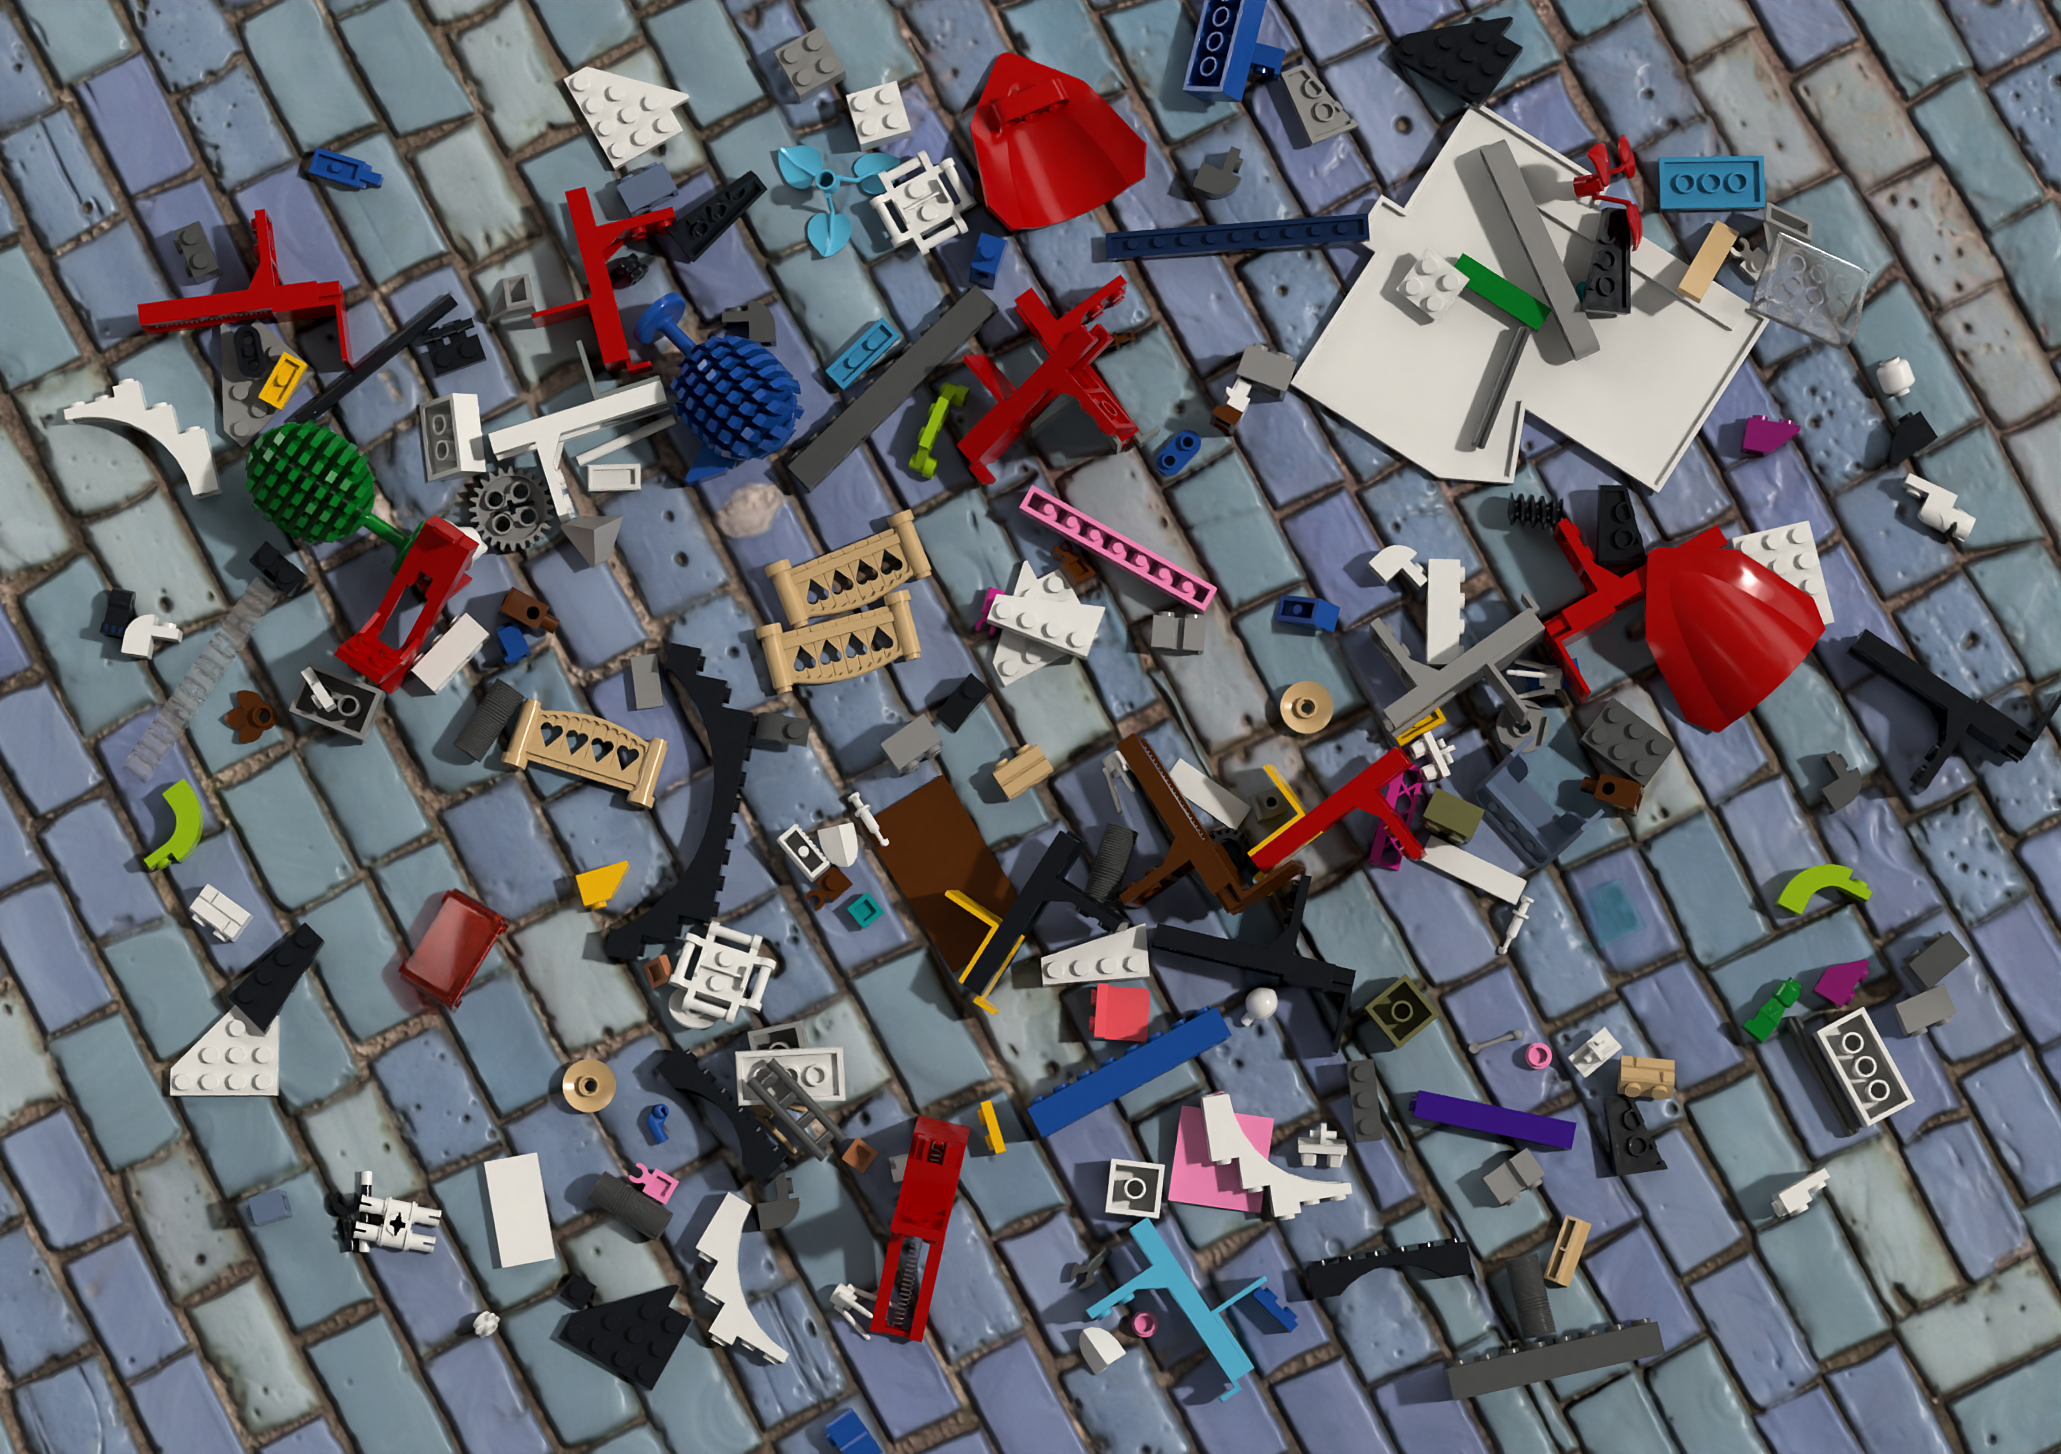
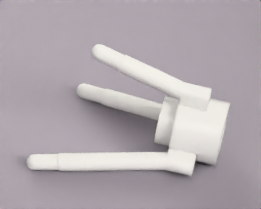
[1506,658,1563,699]
[1102,750,1136,813]
[829,1283,899,1340]

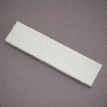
[1421,835,1527,906]

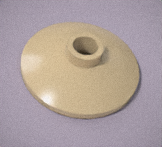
[1280,681,1333,734]
[562,1059,616,1113]

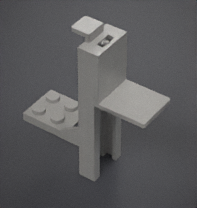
[1369,591,1545,740]

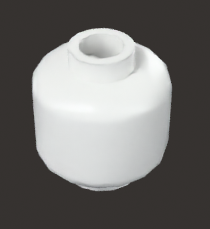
[1876,356,1915,397]

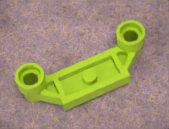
[908,381,971,480]

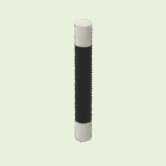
[359,1171,372,1252]

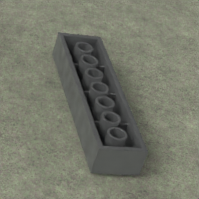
[1443,1318,1665,1401]

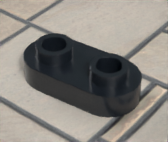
[234,325,266,379]

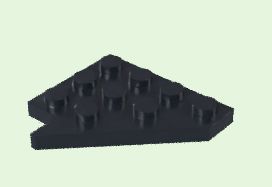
[1392,16,1523,109]
[558,1284,692,1390]

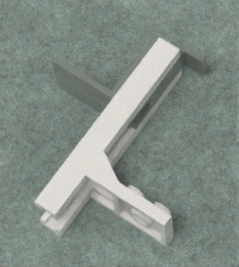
[488,340,683,524]

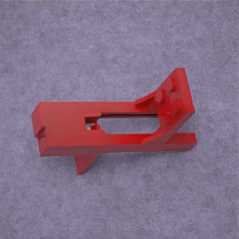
[531,187,677,376]
[957,324,1136,485]
[334,515,479,695]

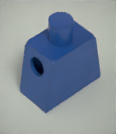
[969,232,1008,289]

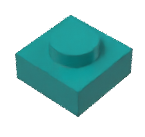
[847,892,884,930]

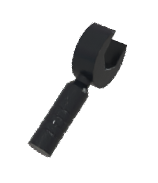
[332,1191,360,1252]

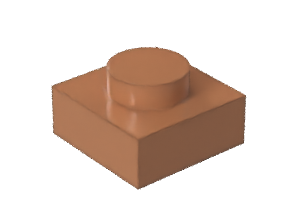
[643,954,674,989]
[841,1137,879,1174]

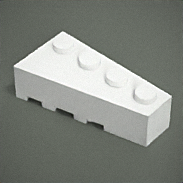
[987,594,1105,660]
[1041,923,1150,987]

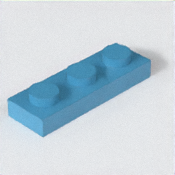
[825,317,900,391]

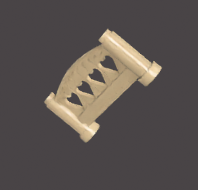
[764,509,932,630]
[755,589,921,695]
[500,698,668,809]

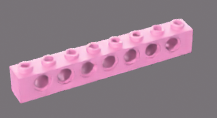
[1019,485,1217,615]

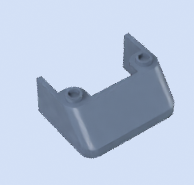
[1472,735,1605,868]

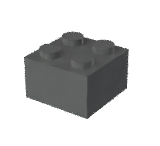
[1900,931,1970,993]

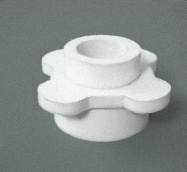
[473,1311,500,1338]

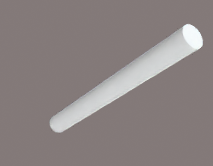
[576,414,676,466]

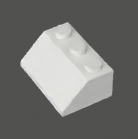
[419,393,486,482]

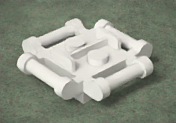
[869,150,977,256]
[668,920,776,1025]

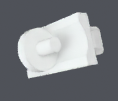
[1408,731,1456,782]
[1568,1027,1622,1078]
[1297,1123,1347,1167]

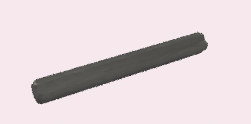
[1471,325,1531,449]
[1785,1015,1859,1137]

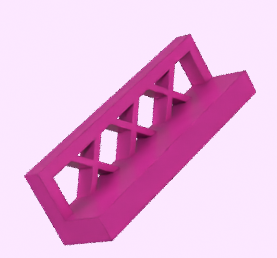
[1367,765,1423,871]

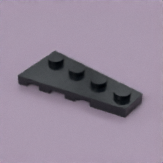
[665,170,767,263]
[1580,207,1631,315]
[228,922,325,1035]

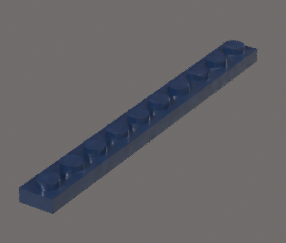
[1106,213,1370,261]

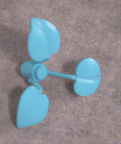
[778,145,900,257]

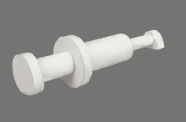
[848,792,889,847]
[1498,895,1534,954]

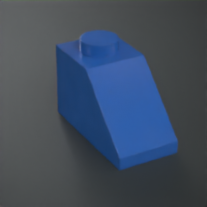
[685,443,738,487]
[1275,595,1340,633]

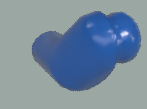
[646,1104,669,1145]

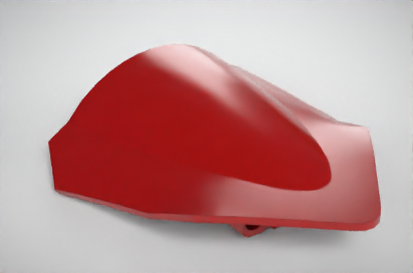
[970,52,1147,231]
[1645,547,1826,733]

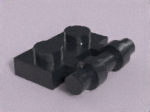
[422,318,487,378]

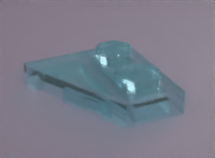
[1597,878,1646,949]

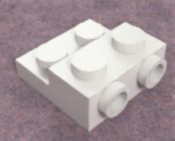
[1771,1168,1830,1217]

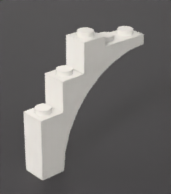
[63,378,222,499]
[1200,1092,1352,1220]
[696,1192,790,1365]

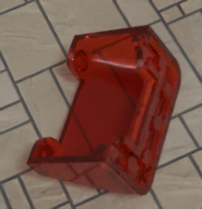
[398,888,512,1013]

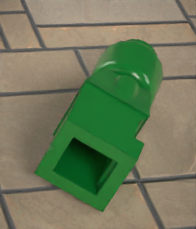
[1741,977,1802,1044]

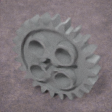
[469,466,556,553]

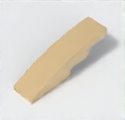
[1676,220,1739,303]

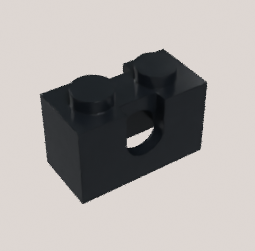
[249,541,310,599]

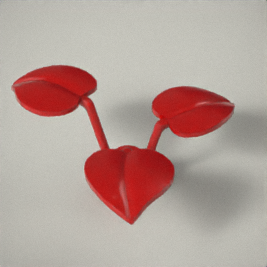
[1573,135,1643,252]

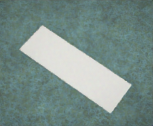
[1170,758,1252,830]

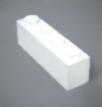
[1425,559,1465,668]

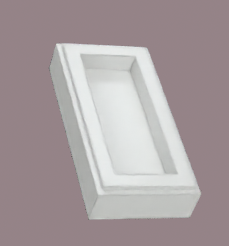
[587,463,641,492]

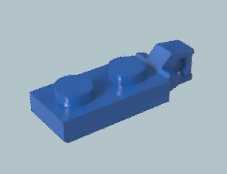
[308,148,384,189]

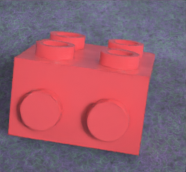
[1089,983,1150,1042]

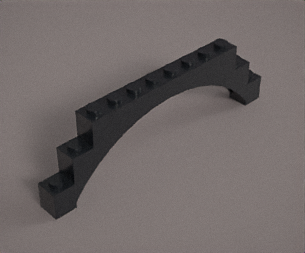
[605,642,758,963]

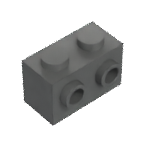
[173,221,223,285]

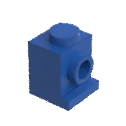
[1250,42,1285,81]
[496,622,532,666]

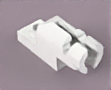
[1901,473,1976,542]

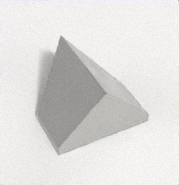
[1763,202,1813,267]
[486,273,537,324]
[560,515,624,568]

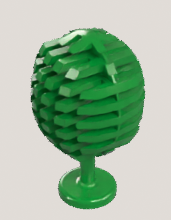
[244,419,427,576]

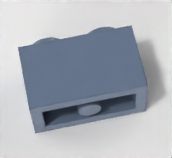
[616,162,679,217]
[246,1189,293,1226]

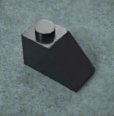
[1887,411,1938,469]
[936,673,991,733]

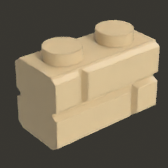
[992,744,1054,802]
[1617,1055,1675,1100]

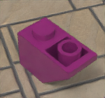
[1740,415,1801,457]
[1811,959,1870,1009]

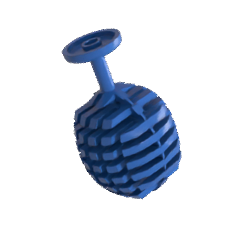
[633,292,805,460]

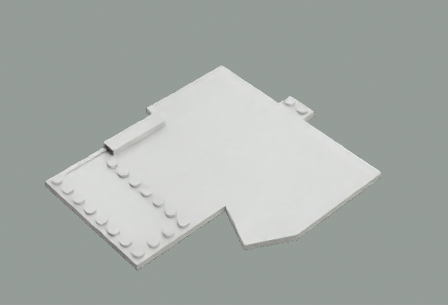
[1290,105,1771,494]

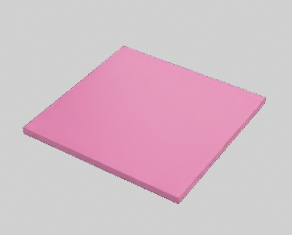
[1168,1105,1274,1213]

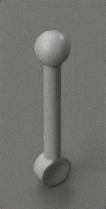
[1469,1029,1523,1054]

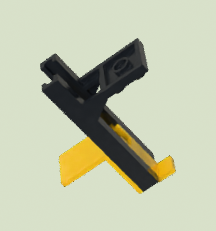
[944,830,1131,1015]

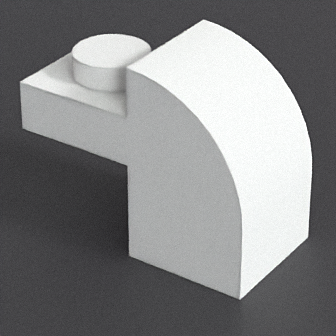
[1367,545,1428,591]
[121,614,183,660]

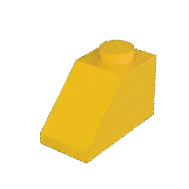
[576,860,630,911]

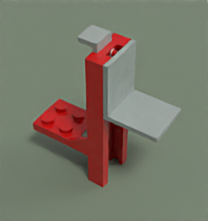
[1014,274,1160,454]

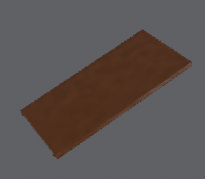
[861,775,1018,973]

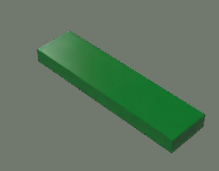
[1454,253,1552,332]

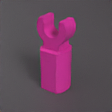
[976,587,1005,636]

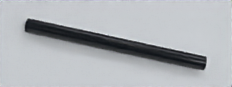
[295,293,458,424]

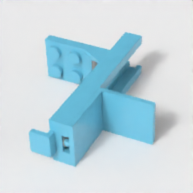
[1086,1217,1267,1403]

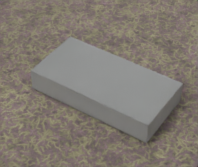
[630,654,664,710]

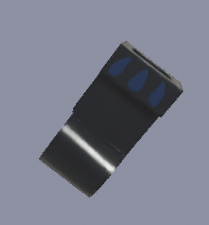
[100,587,136,640]

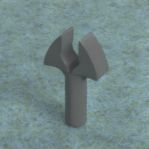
[1070,1246,1112,1289]

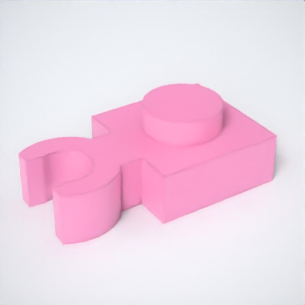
[629,1163,679,1205]

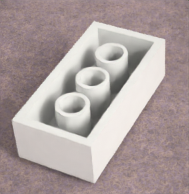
[1812,1007,1915,1128]

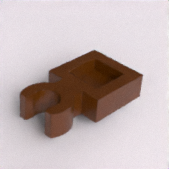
[1050,540,1096,588]
[805,865,853,911]

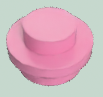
[1525,1043,1552,1070]
[1131,1310,1158,1337]

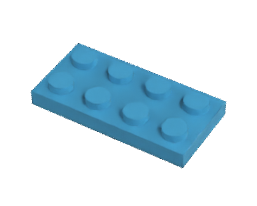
[1658,156,1765,211]

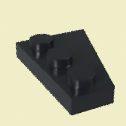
[1596,485,1647,565]
[1602,1094,1668,1177]

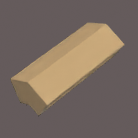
[1544,1215,1592,1287]

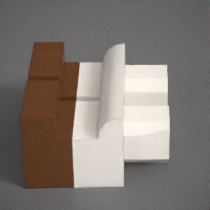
[1210,378,1252,436]

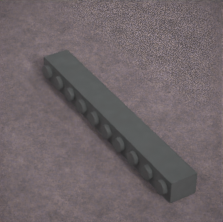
[787,285,998,493]

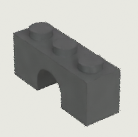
[1345,1059,1383,1143]

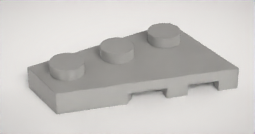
[1279,64,1359,146]

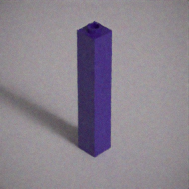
[1408,1090,1577,1150]

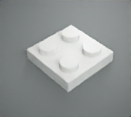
[1396,247,1470,321]

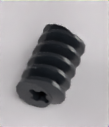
[1507,492,1564,531]

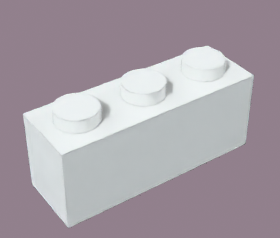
[411,613,492,695]

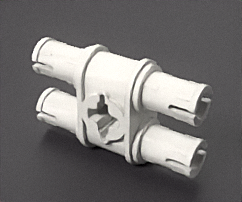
[353,1194,442,1254]

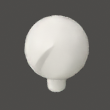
[1240,987,1278,1027]

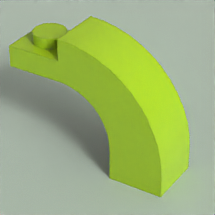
[144,778,204,871]
[1774,864,1873,917]

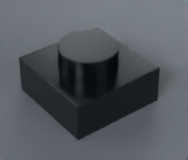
[560,1273,597,1309]

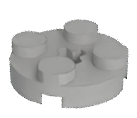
[1496,700,1550,754]

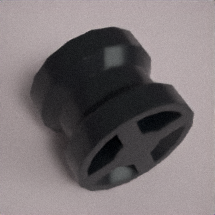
[616,253,649,286]

